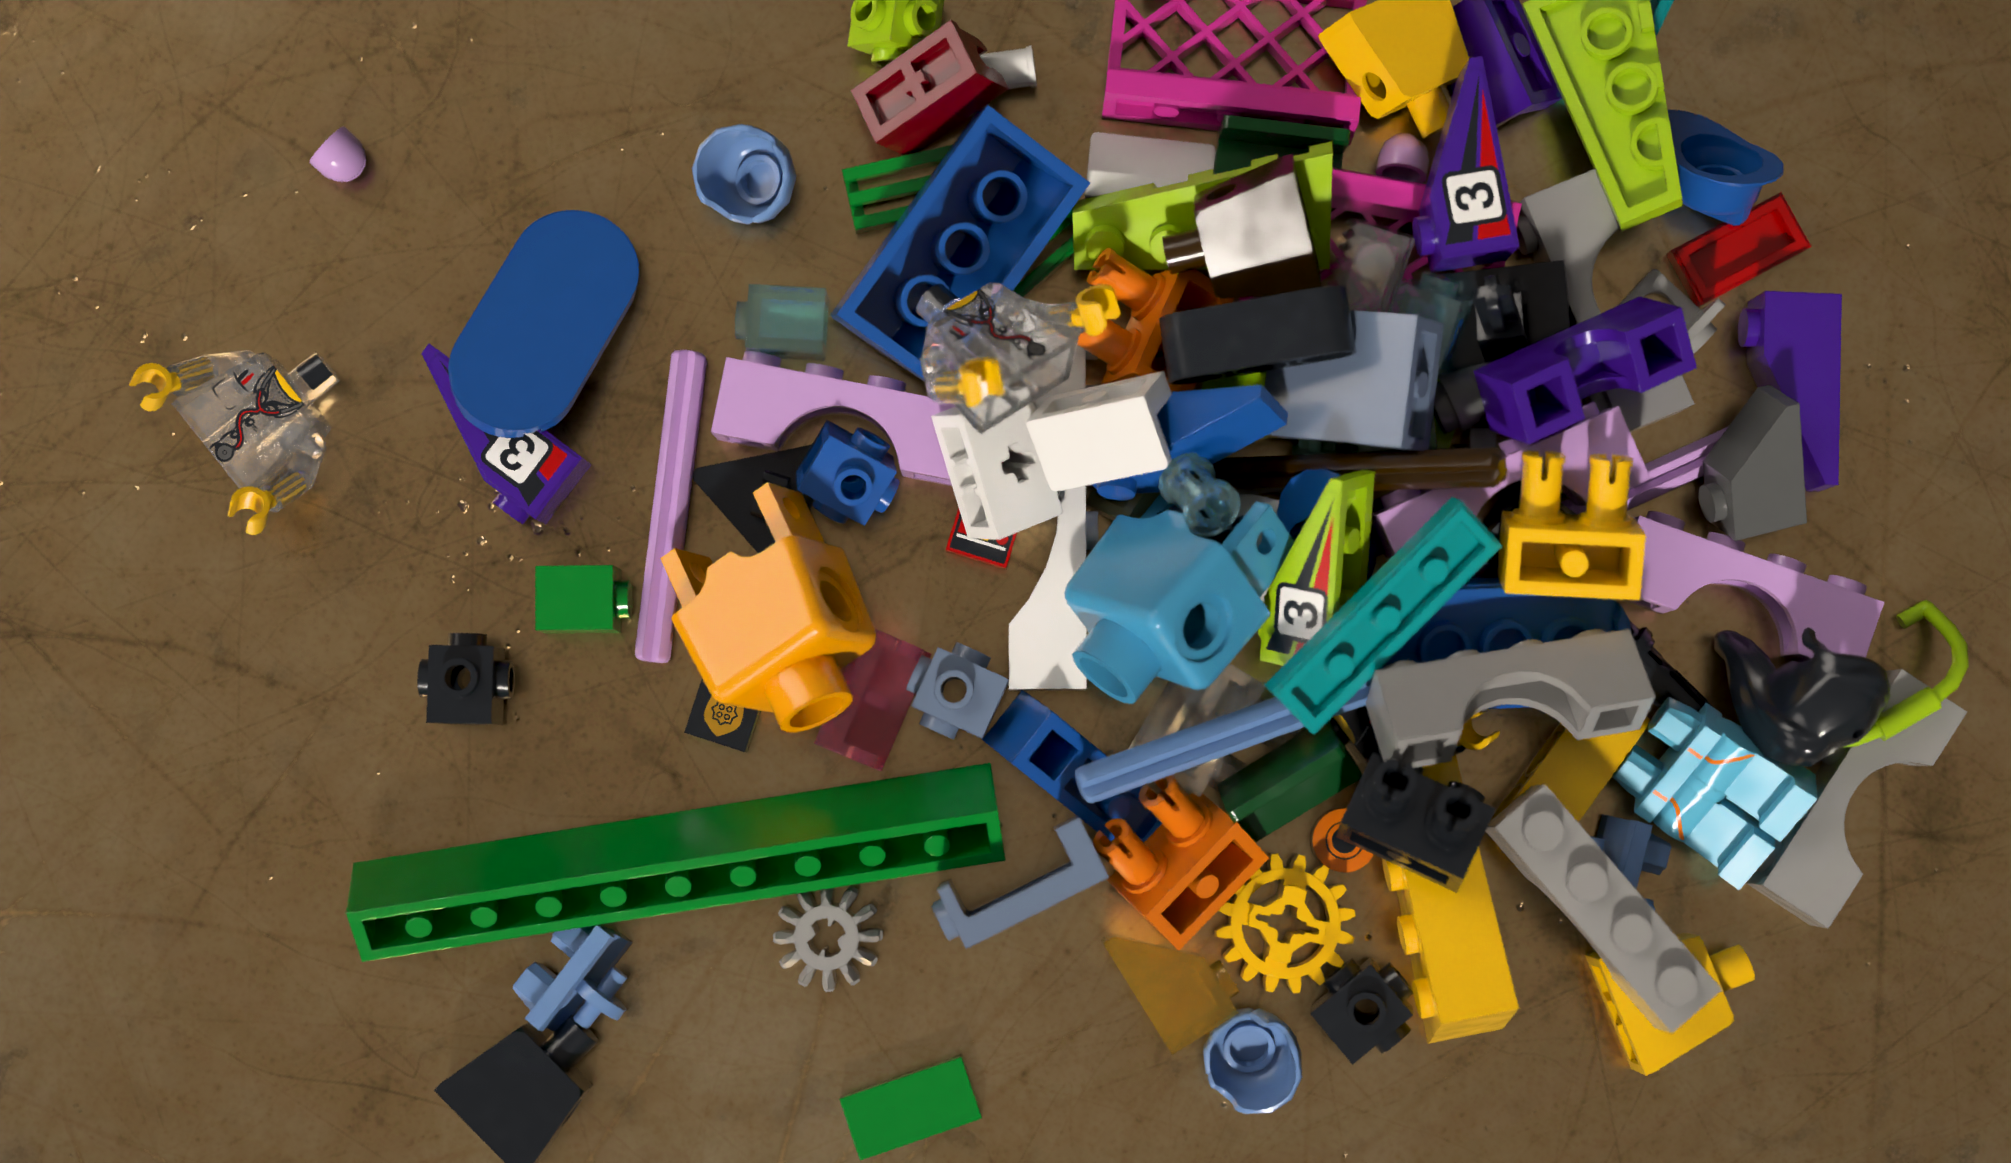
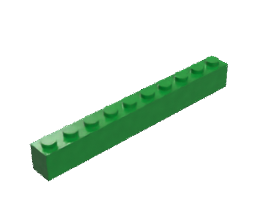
[346,763,1006,962]

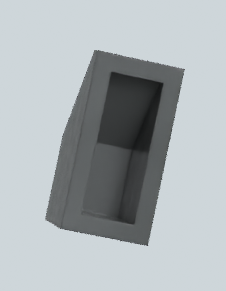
[1699,385,1807,541]

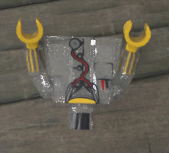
[917,283,1121,434]
[129,350,340,535]

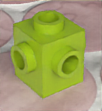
[847,0,944,68]

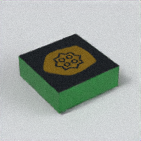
[684,679,760,752]

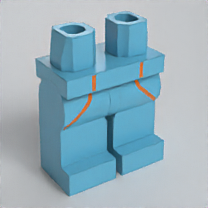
[1612,697,1818,890]

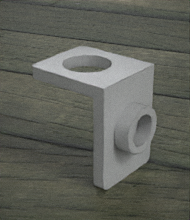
[1618,269,1726,354]

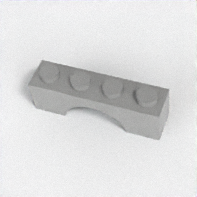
[1516,169,1694,432]
[1365,629,1655,769]
[1746,669,1967,929]
[1486,784,1722,1033]

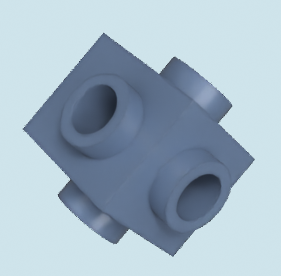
[906,642,1009,740]

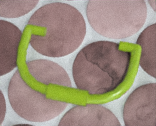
[1842,600,1969,748]

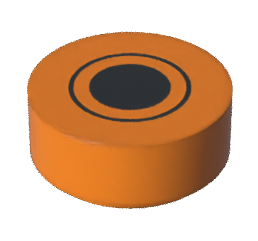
[1310,808,1374,873]

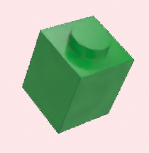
[535,565,633,634]

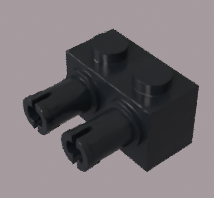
[1336,752,1496,893]

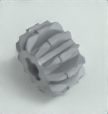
[773,886,884,992]

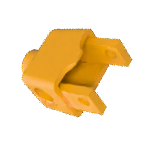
[660,482,877,732]

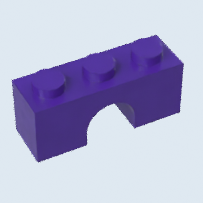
[1473,296,1697,445]

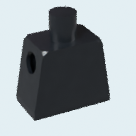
[434,1015,598,1163]

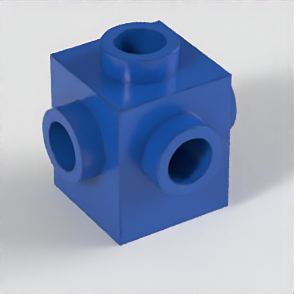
[795,420,900,526]

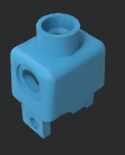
[1064,481,1295,704]

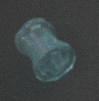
[1158,452,1241,537]

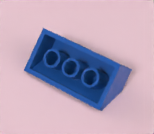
[829,105,1090,391]

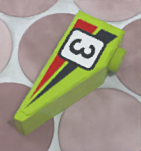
[1258,469,1375,666]

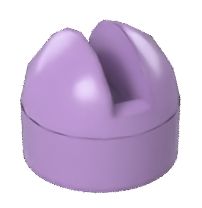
[309,126,366,182]
[1376,133,1429,183]

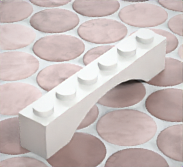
[1008,304,1099,691]

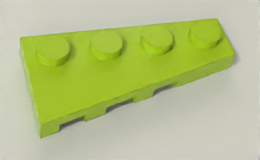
[1523,0,1683,232]
[1072,141,1333,270]

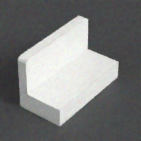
[1084,132,1216,199]
[1026,371,1172,492]

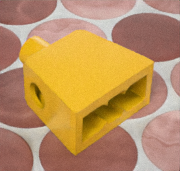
[1318,0,1469,139]
[1585,933,1755,1076]

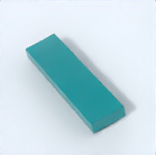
[1264,496,1502,735]

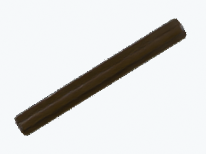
[1207,447,1508,495]

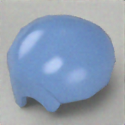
[692,124,797,225]
[1203,1007,1302,1114]

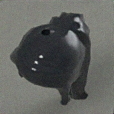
[1714,627,1891,767]

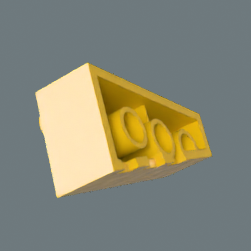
[1382,755,1519,1044]

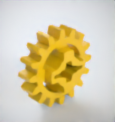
[1214,853,1355,994]

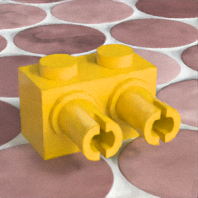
[1497,450,1646,600]

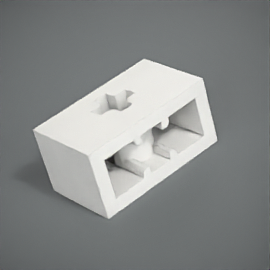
[931,390,1063,540]

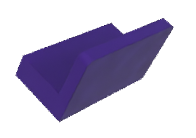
[1450,0,1563,128]

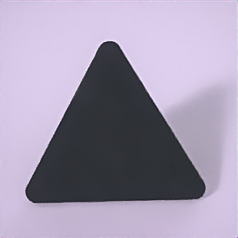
[693,445,814,554]

